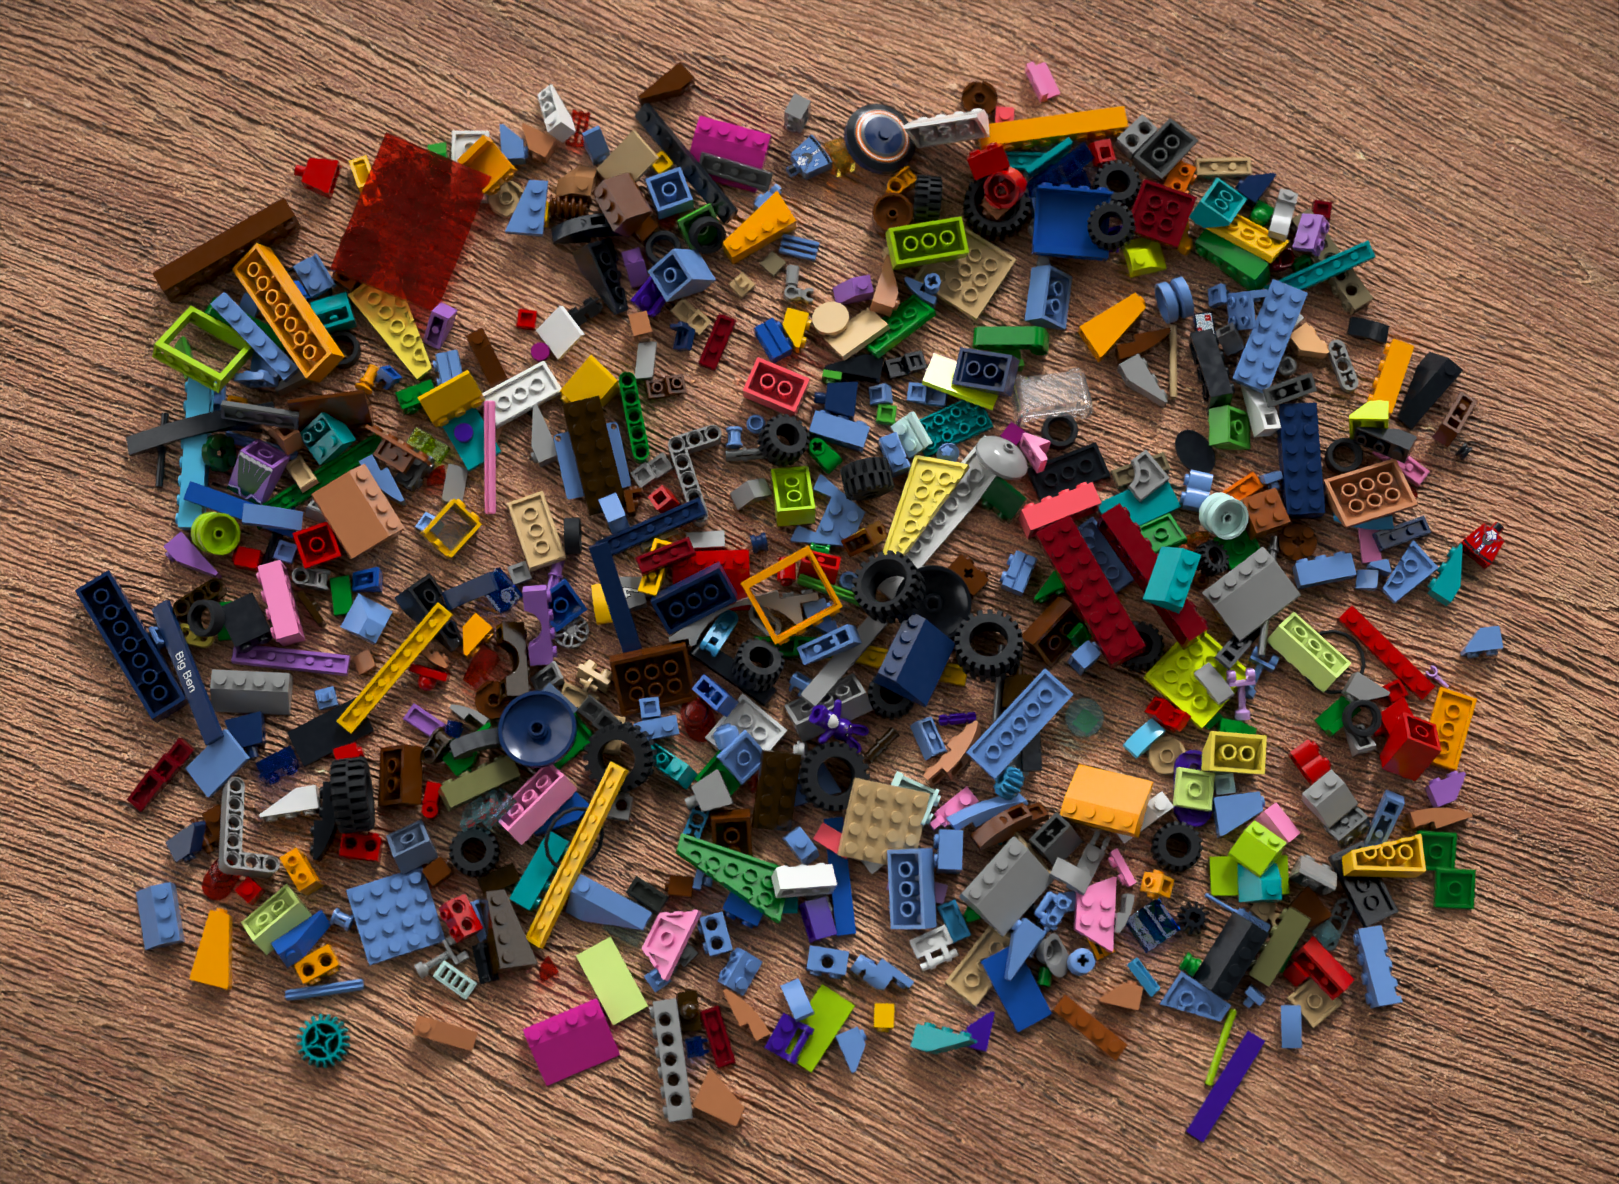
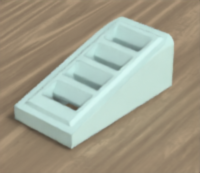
[433,960,478,1000]

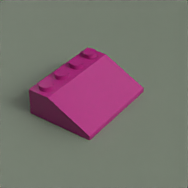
[690,116,771,193]
[523,998,620,1086]

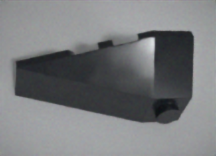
[572,238,628,315]
[1396,352,1463,430]
[395,573,463,652]

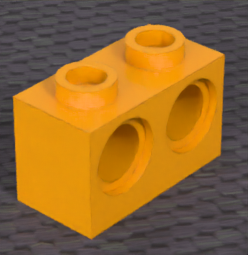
[293,944,342,986]

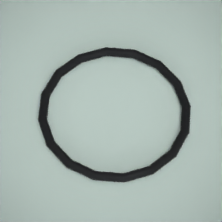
[1304,630,1366,694]
[544,807,604,869]

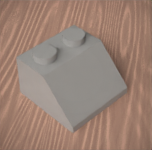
[1302,769,1358,829]

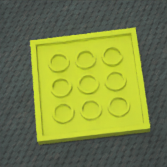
[1143,632,1246,730]

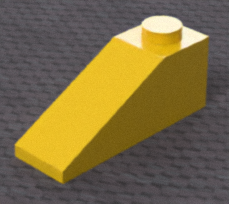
[638,538,672,597]

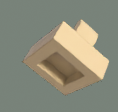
[729,272,755,299]

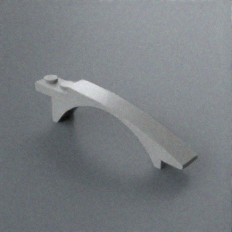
[668,588,819,646]

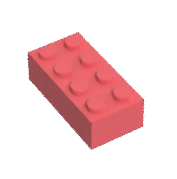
[1019,482,1101,539]

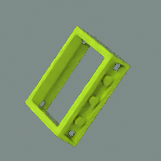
[152,306,254,393]

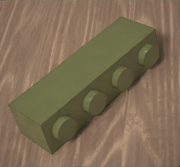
[438,754,521,812]
[1249,906,1311,987]

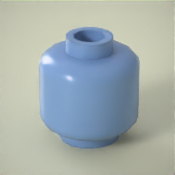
[713,723,740,751]

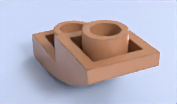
[421,645,451,672]

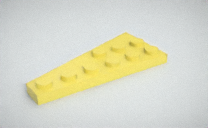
[348,262,433,381]
[883,455,970,556]

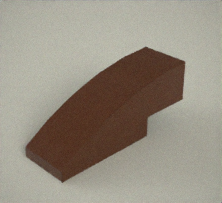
[1115,328,1171,364]

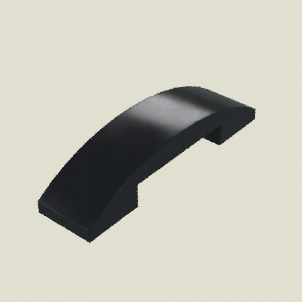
[1214,623,1270,670]
[449,728,502,760]

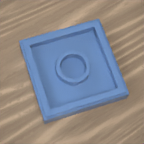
[716,730,763,785]

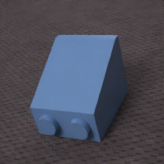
[648,249,716,302]

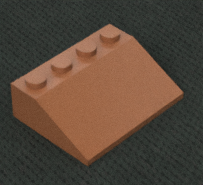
[1323,459,1418,528]
[311,464,404,560]

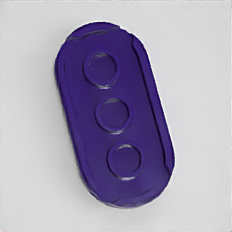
[1174,750,1213,828]

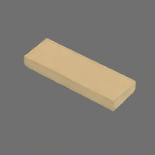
[1194,157,1252,178]

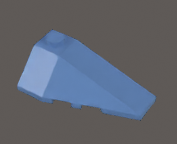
[566,874,652,930]

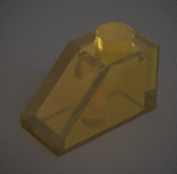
[824,137,855,177]

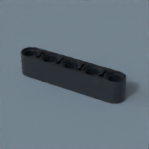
[689,637,777,707]

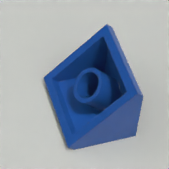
[548,579,587,632]

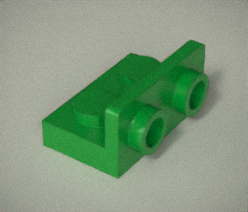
[395,379,434,415]

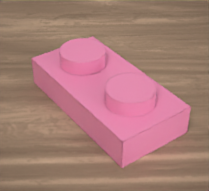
[1108,848,1137,888]

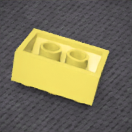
[1201,731,1267,775]

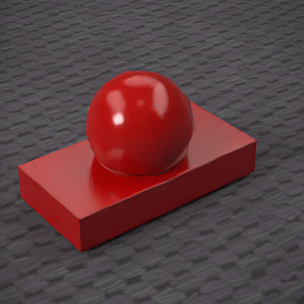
[408,663,450,691]

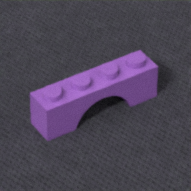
[522,585,557,666]

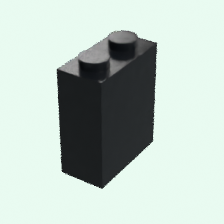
[222,592,273,654]

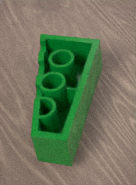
[1195,229,1270,291]

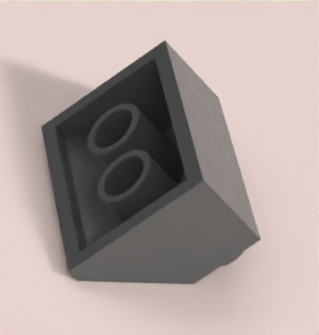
[1132,118,1198,180]

